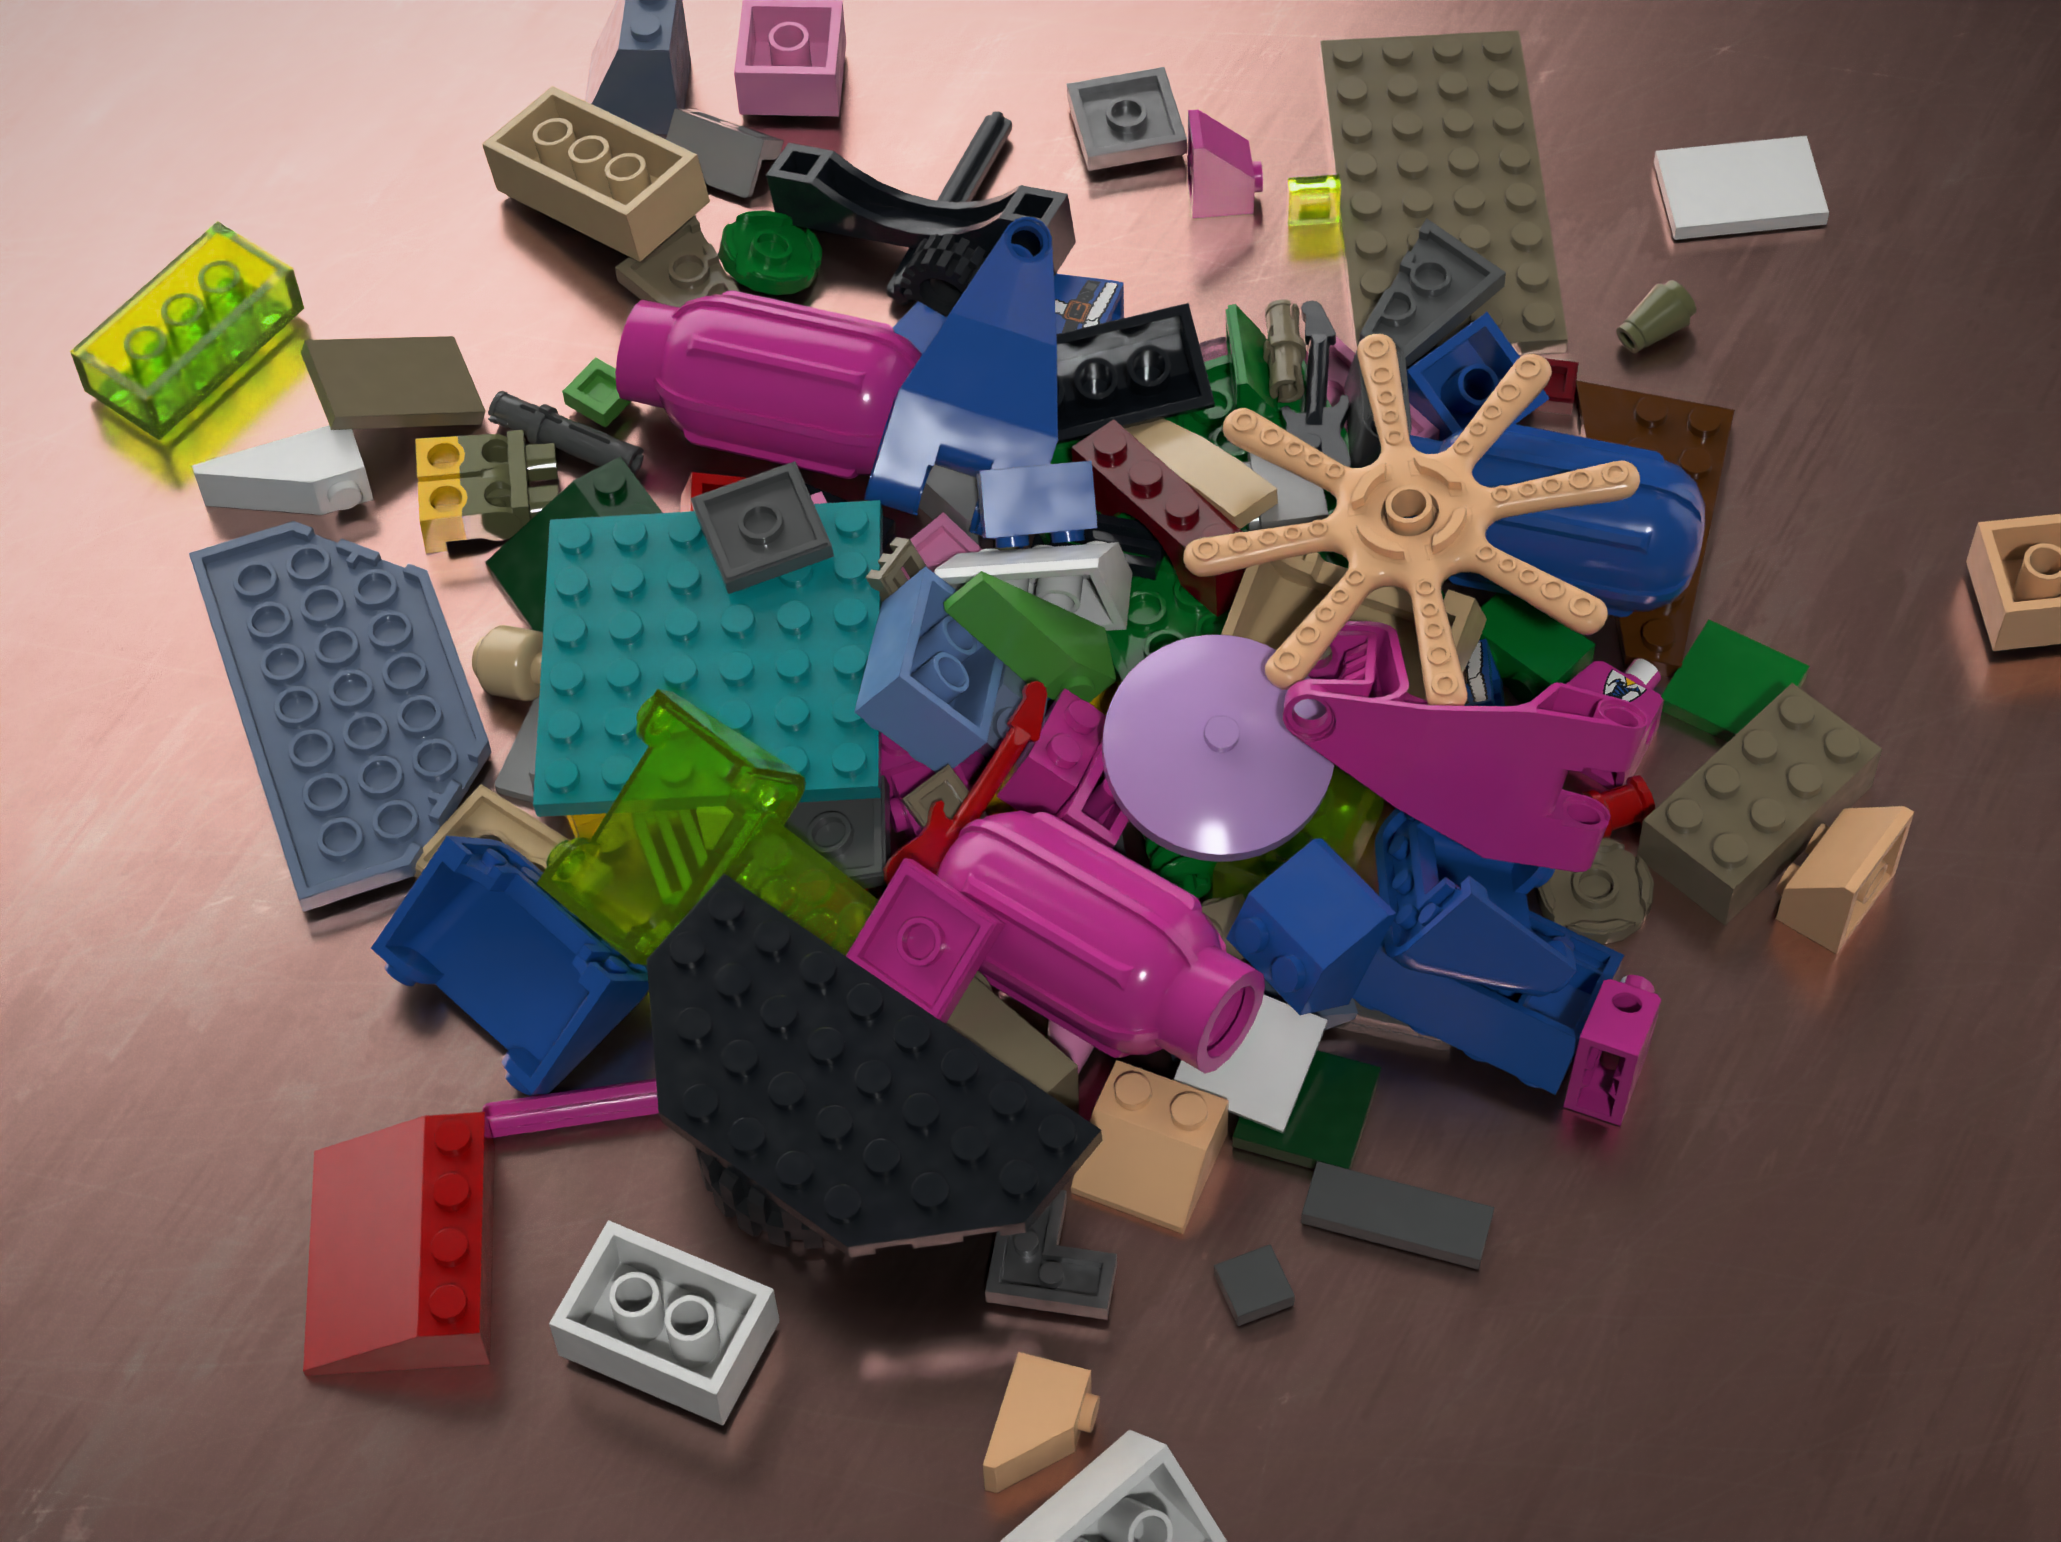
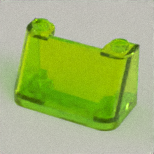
[537,689,806,965]

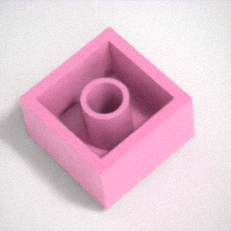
[734,0,846,117]

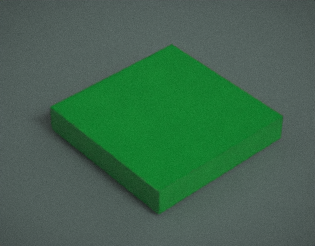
[1661,619,1810,742]

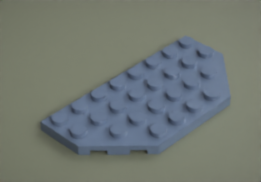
[189,521,491,912]

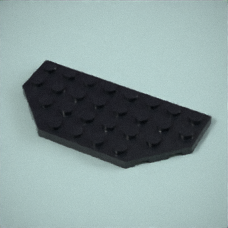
[647,874,1103,1257]

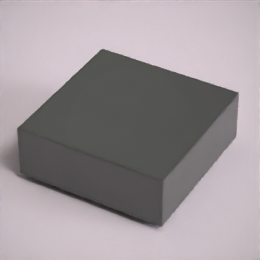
[1214,1244,1295,1326]

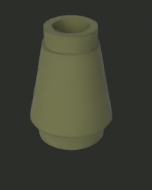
[1616,280,1696,353]

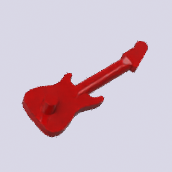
[883,681,1047,886]

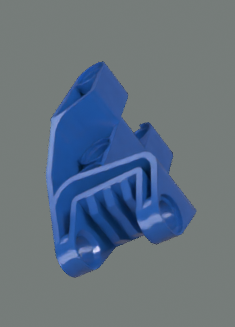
[864,217,1058,548]

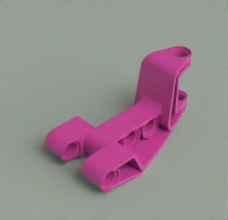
[1283,621,1649,872]

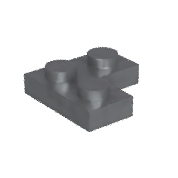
[985,1190,1117,1320]

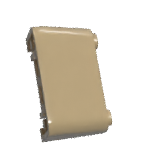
[1221,553,1487,700]

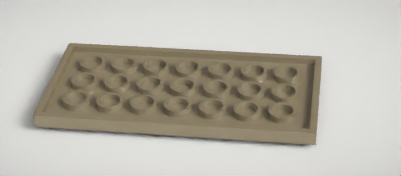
[1320,30,1568,361]

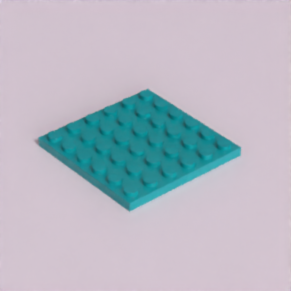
[533,500,883,817]

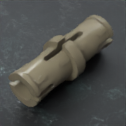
[1263,299,1306,403]

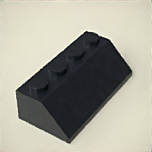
[1056,303,1215,445]

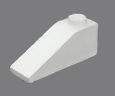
[192,425,374,515]

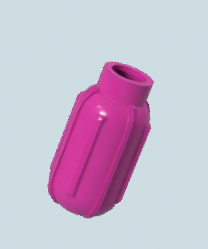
[615,291,922,479]
[936,810,1265,1074]

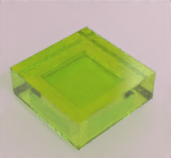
[1286,174,1341,226]

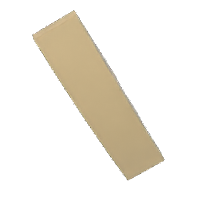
[1125,419,1278,529]

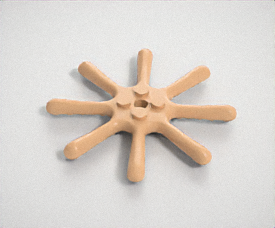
[1183,334,1640,706]

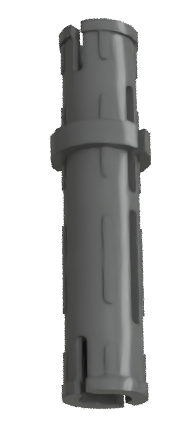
[488,390,644,476]

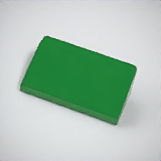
[1225,304,1279,418]

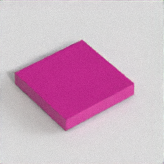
[846,858,1005,1024]

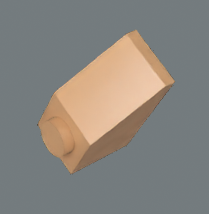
[983,1352,1100,1493]

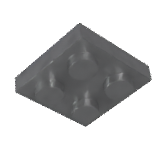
[1066,67,1187,171]

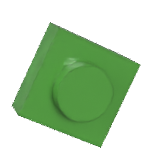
[562,357,631,428]

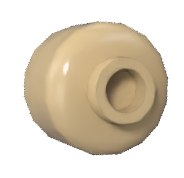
[472,625,543,701]

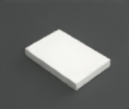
[1654,136,1829,240]

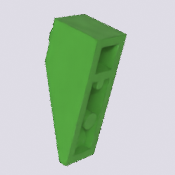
[943,571,1117,703]

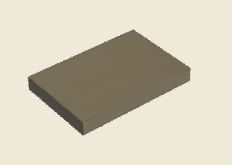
[301,336,486,430]

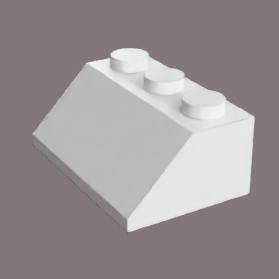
[934,541,1132,631]
[1000,1429,1227,1542]

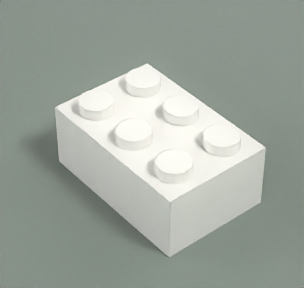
[549,1220,779,1425]

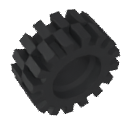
[900,234,986,317]

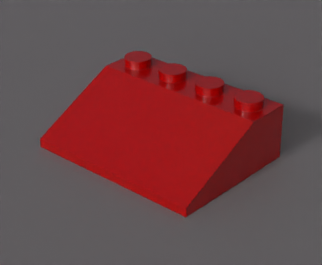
[303,1112,495,1376]

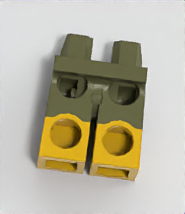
[415,430,559,554]

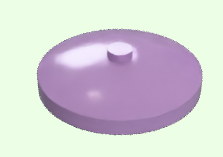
[1102,635,1335,862]

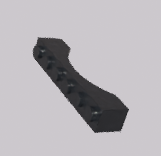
[766,143,1076,276]

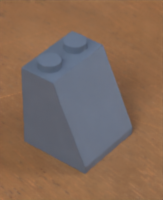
[585,0,691,134]

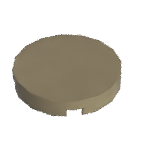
[1536,838,1654,945]

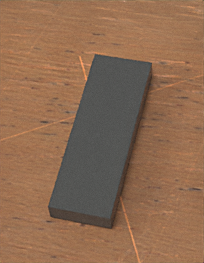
[1301,1161,1495,1270]

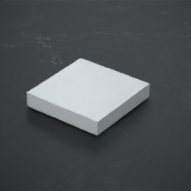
[1174,995,1328,1134]

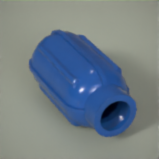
[1404,423,1705,617]

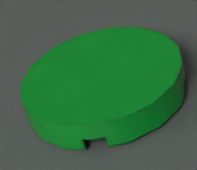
[718,210,822,295]

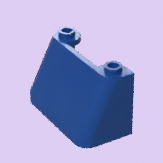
[1375,808,1577,997]
[371,836,649,1096]

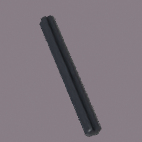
[886,111,1013,306]

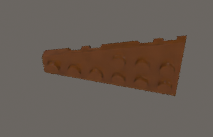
[1574,380,1735,678]

